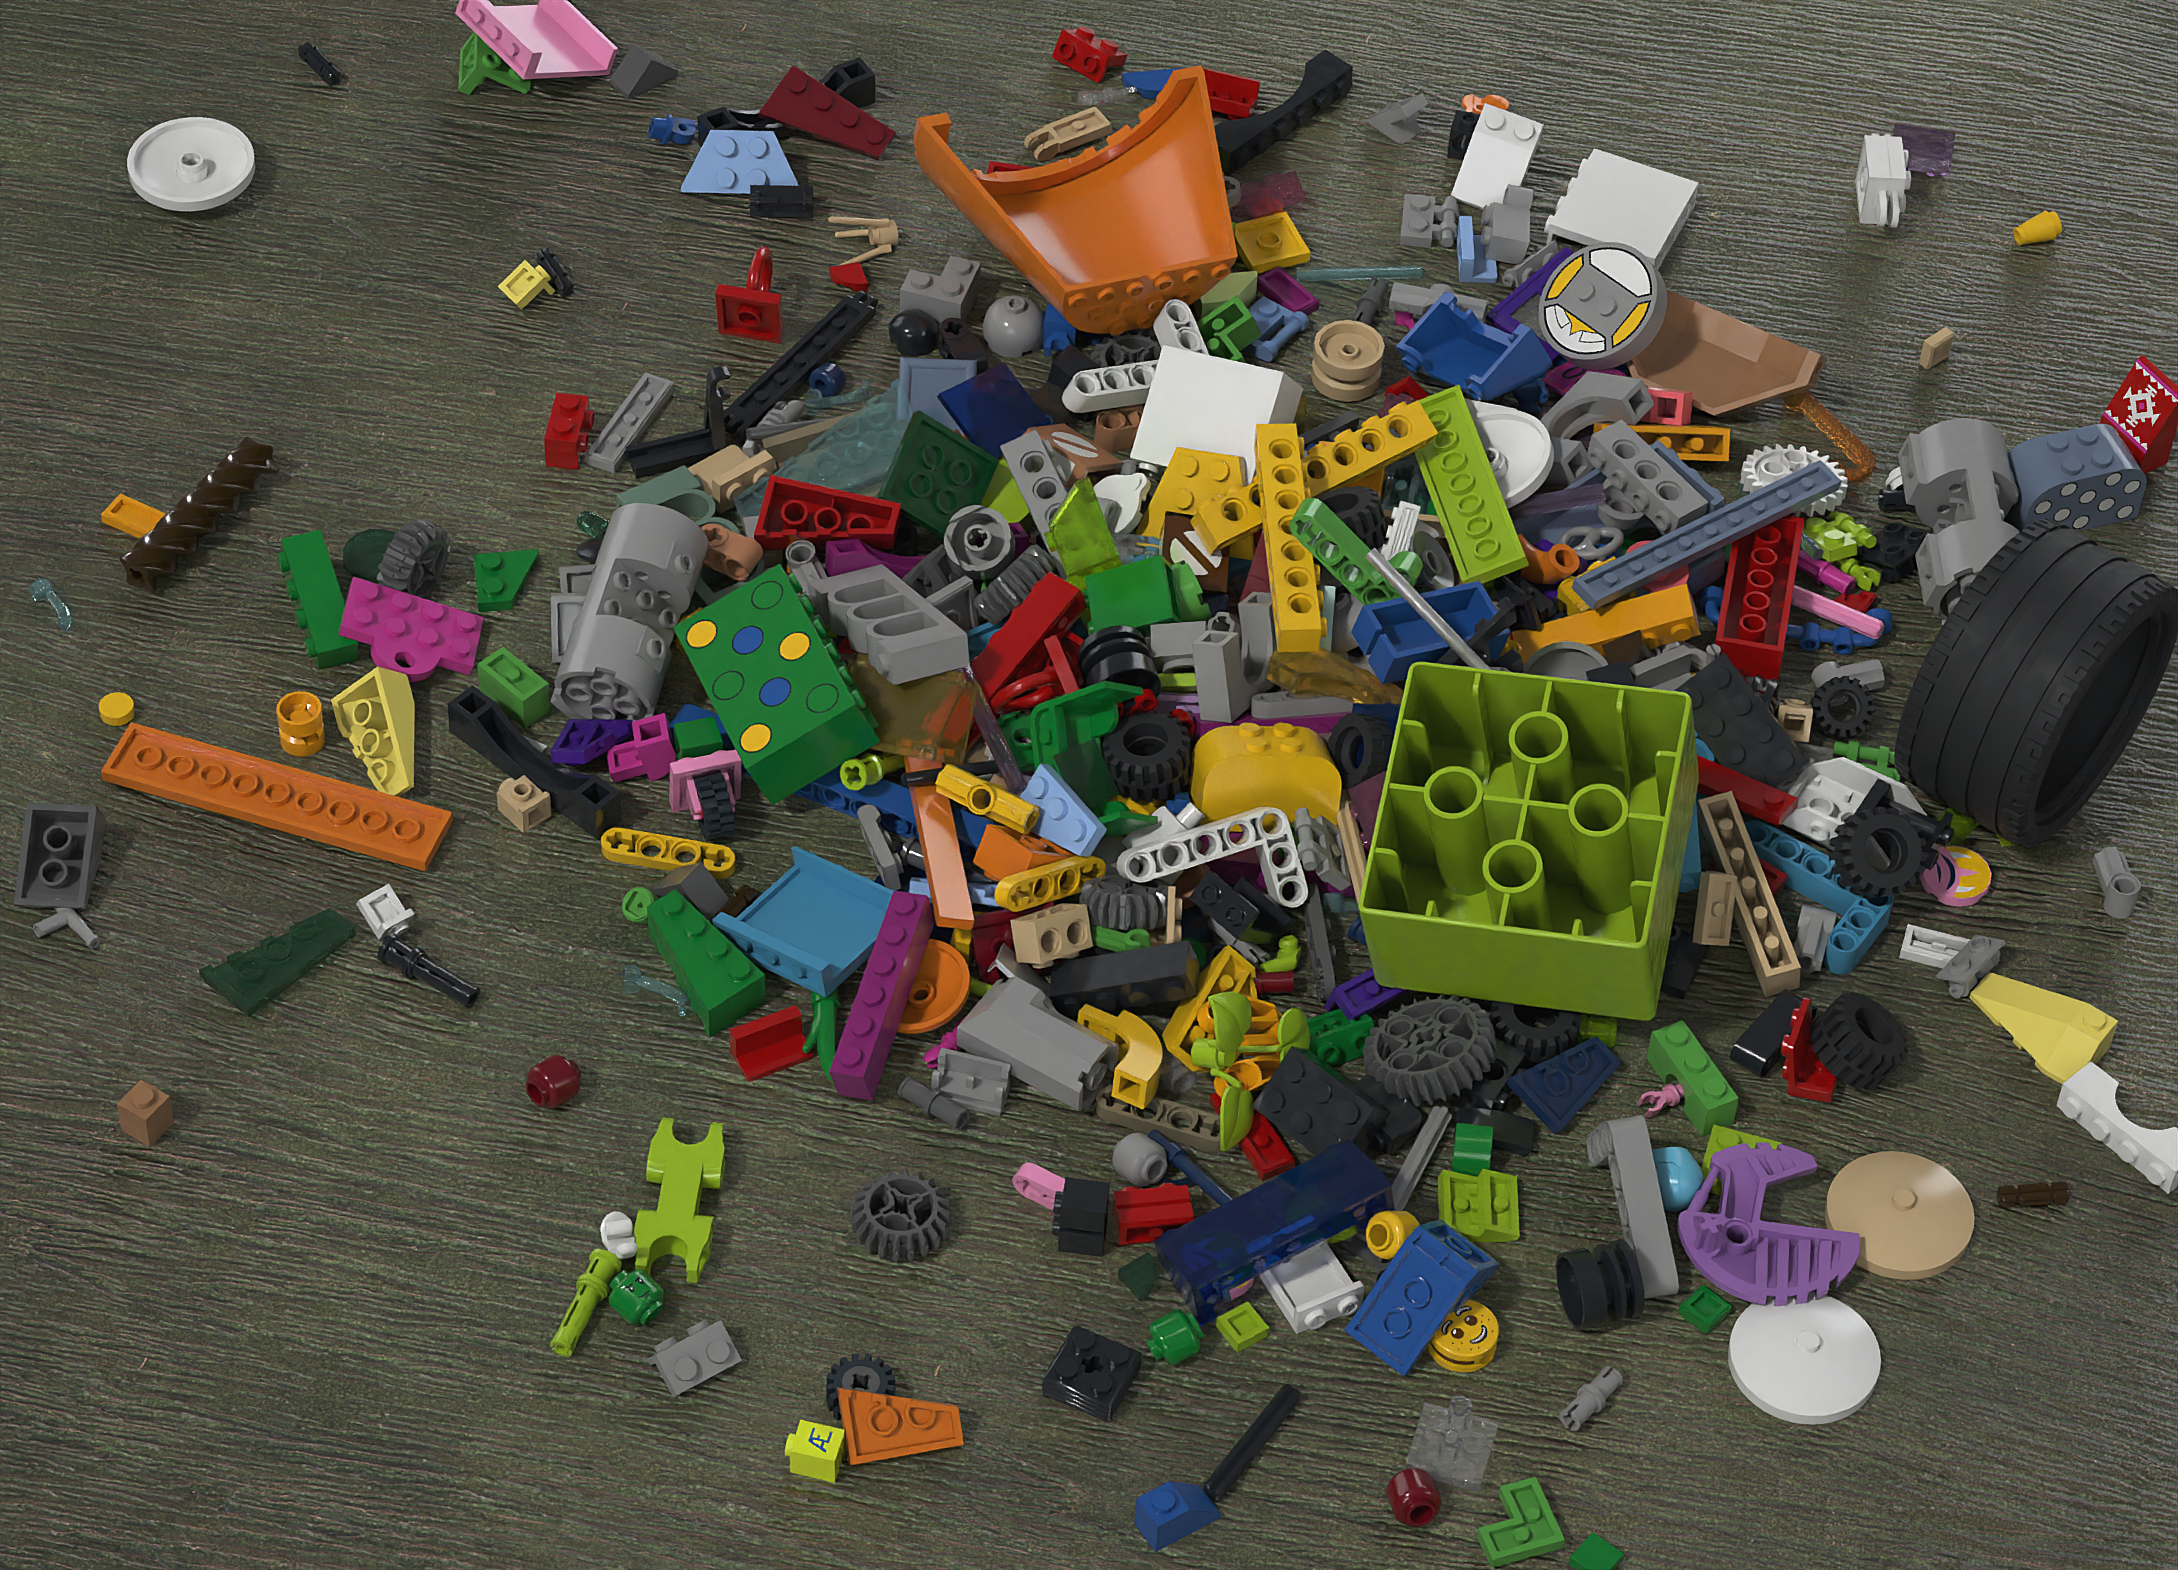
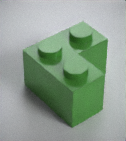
[1196,295,1262,364]

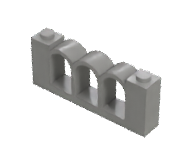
[808,564,970,685]

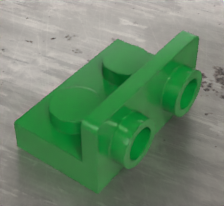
[1308,1008,1374,1067]

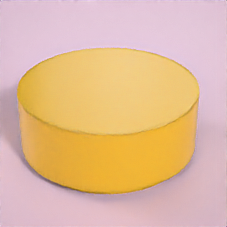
[99,692,135,726]

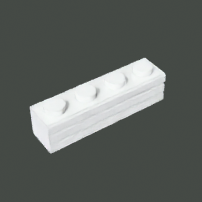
[1381,501,1421,572]

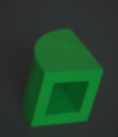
[1451,1123,1493,1177]

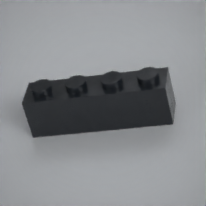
[1049,941,1200,1018]

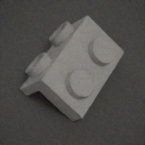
[647,1319,742,1397]

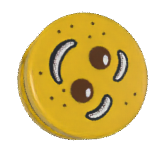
[1427,1299,1499,1373]

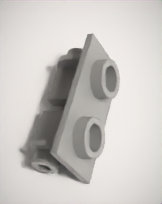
[1502,240,1559,288]
[1936,935,2005,998]

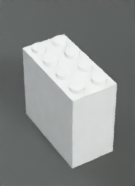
[1130,345,1303,503]

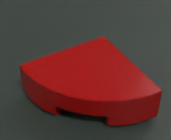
[829,262,868,292]
[1384,376,1430,404]
[1833,591,1877,614]

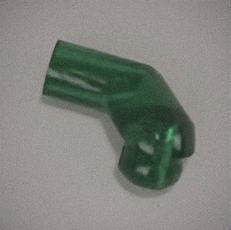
[576,511,610,538]

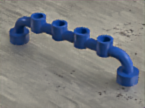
[1698,586,1892,655]

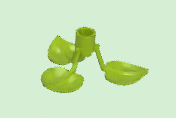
[1191,992,1310,1151]

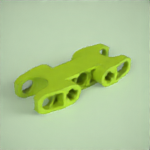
[634,1117,725,1283]

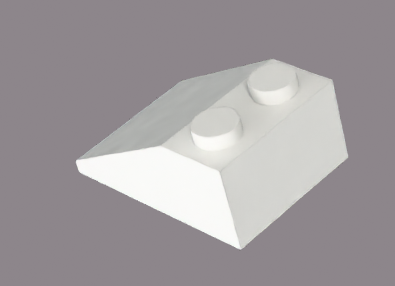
[1451,103,1544,210]

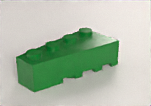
[647,889,766,1038]

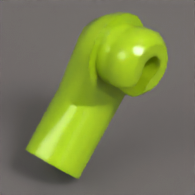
[1260,935,1301,972]

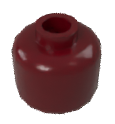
[525,1054,581,1109]
[1386,1468,1442,1526]

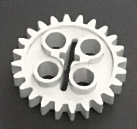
[1740,444,1848,517]

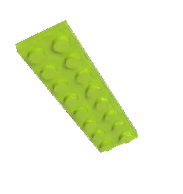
[1408,385,1529,584]

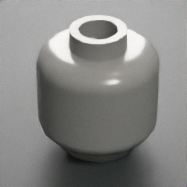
[1112,1133,1167,1187]

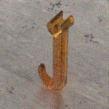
[1783,389,1876,481]

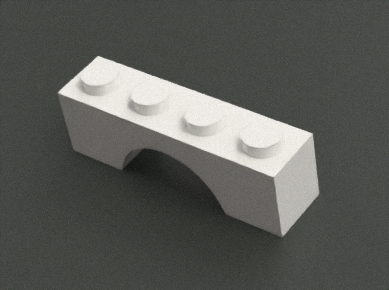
[2056,1061,2178,1194]

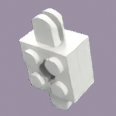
[1855,133,1911,228]

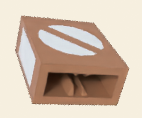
[1022,423,1123,494]

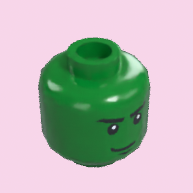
[608,1269,665,1326]

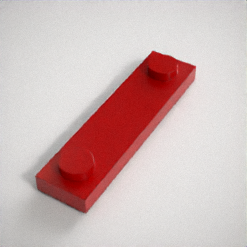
[1697,755,1798,826]

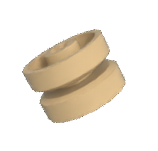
[1311,320,1385,402]

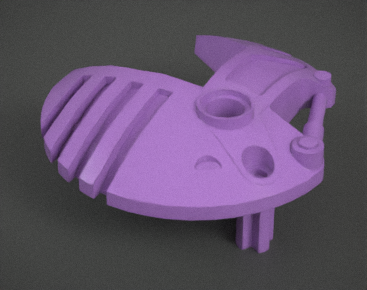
[1676,1142,1859,1306]

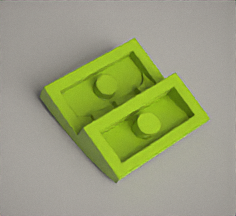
[1438,1169,1520,1243]

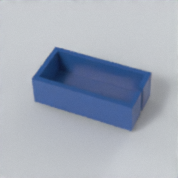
[1351,581,1511,685]

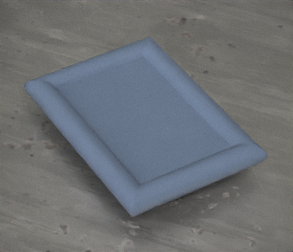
[896,357,977,442]

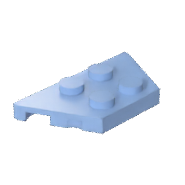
[681,130,799,194]

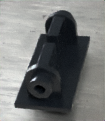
[750,185,813,218]

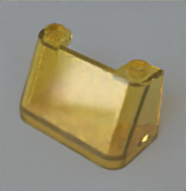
[847,653,978,765]

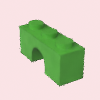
[1647,1020,1739,1137]

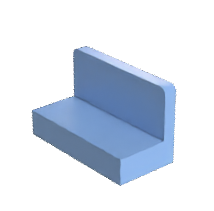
[1456,216,1497,283]

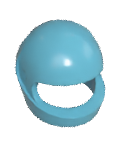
[1652,1147,1703,1212]

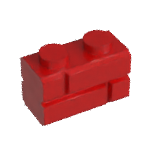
[1112,1183,1194,1245]

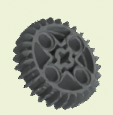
[1363,994,1498,1106]

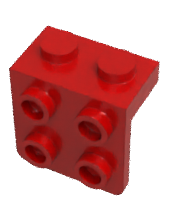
[1781,997,1839,1103]

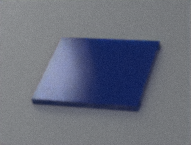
[937,362,1050,459]

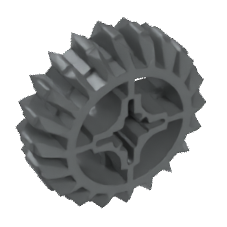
[1090,331,1162,404]
[377,518,451,598]
[973,544,1056,624]
[1079,874,1172,931]
[851,1168,952,1263]

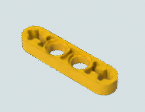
[601,828,736,879]
[994,855,1106,912]

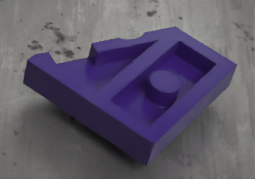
[550,719,633,766]

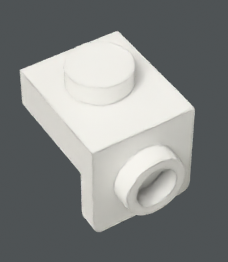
[356,884,415,940]

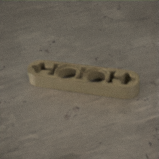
[1095,1085,1222,1152]

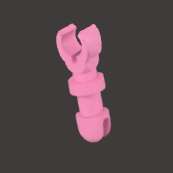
[1637,1083,1685,1118]

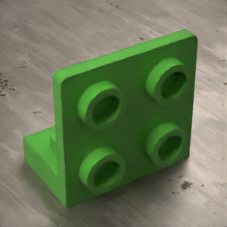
[458,32,531,95]

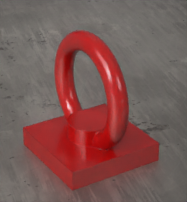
[715,246,784,344]
[990,635,1081,715]

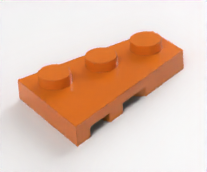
[837,1387,964,1465]

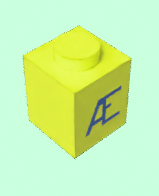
[785,1420,845,1483]

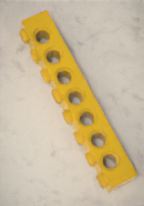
[1190,400,1438,555]
[1254,423,1327,652]

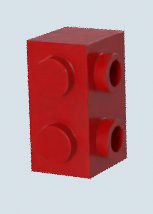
[544,392,595,470]

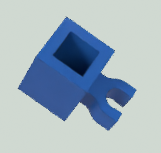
[1043,302,1079,356]

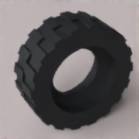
[1328,713,1394,792]

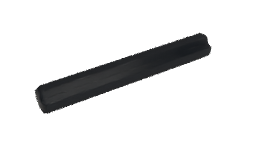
[1203,1384,1300,1502]

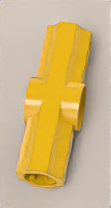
[935,764,1040,834]

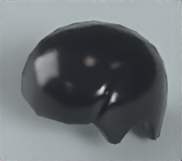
[888,309,939,356]

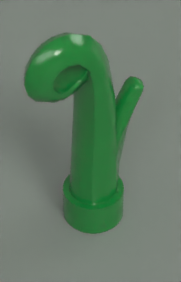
[802,988,840,1083]

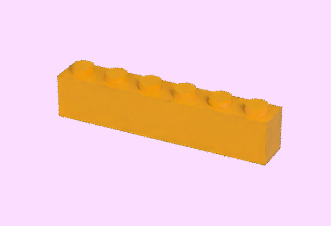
[1494,583,1701,666]

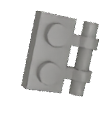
[1400,194,1459,248]
[1293,807,1351,891]

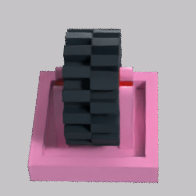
[669,749,742,840]

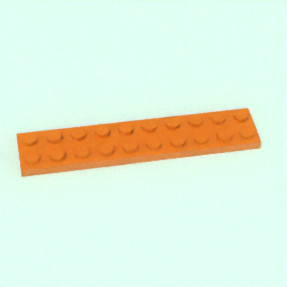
[101,722,453,872]

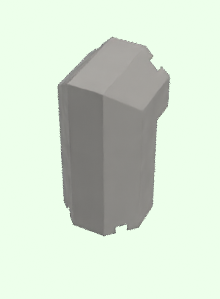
[957,976,1119,1111]

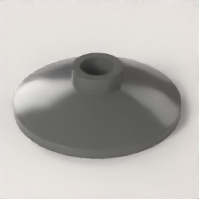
[1409,531,1454,590]

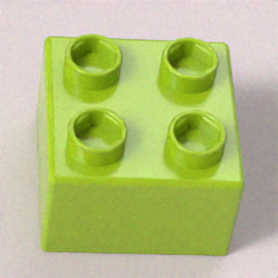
[1358,662,1699,1021]

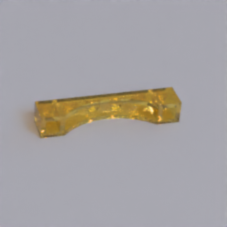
[1266,647,1404,729]

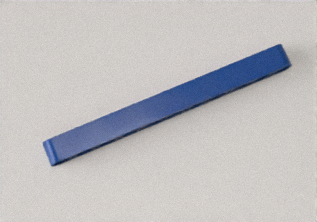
[670,704,1002,867]

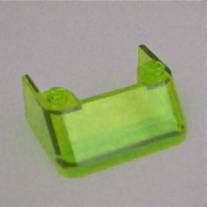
[1044,477,1122,633]

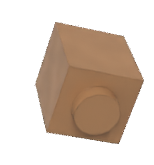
[117,1080,174,1147]

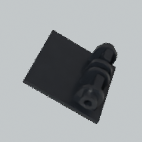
[1854,522,1932,582]

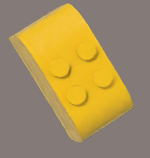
[1188,723,1342,832]

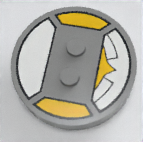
[1539,242,1667,370]

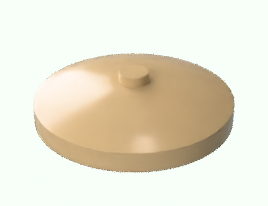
[1825,1151,1974,1280]

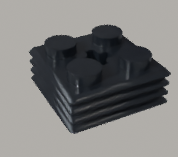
[1042,1325,1142,1422]

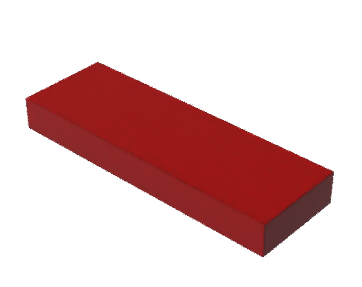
[1209,1092,1295,1181]

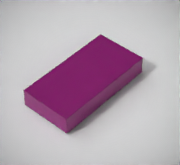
[1257,266,1319,316]

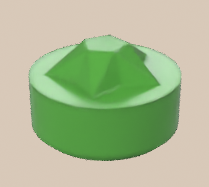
[622,887,658,924]

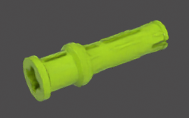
[840,746,905,790]
[549,1249,622,1357]

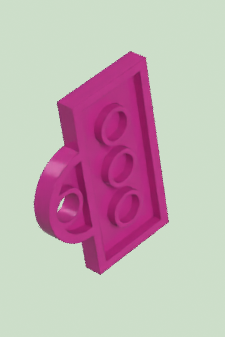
[338,577,484,682]

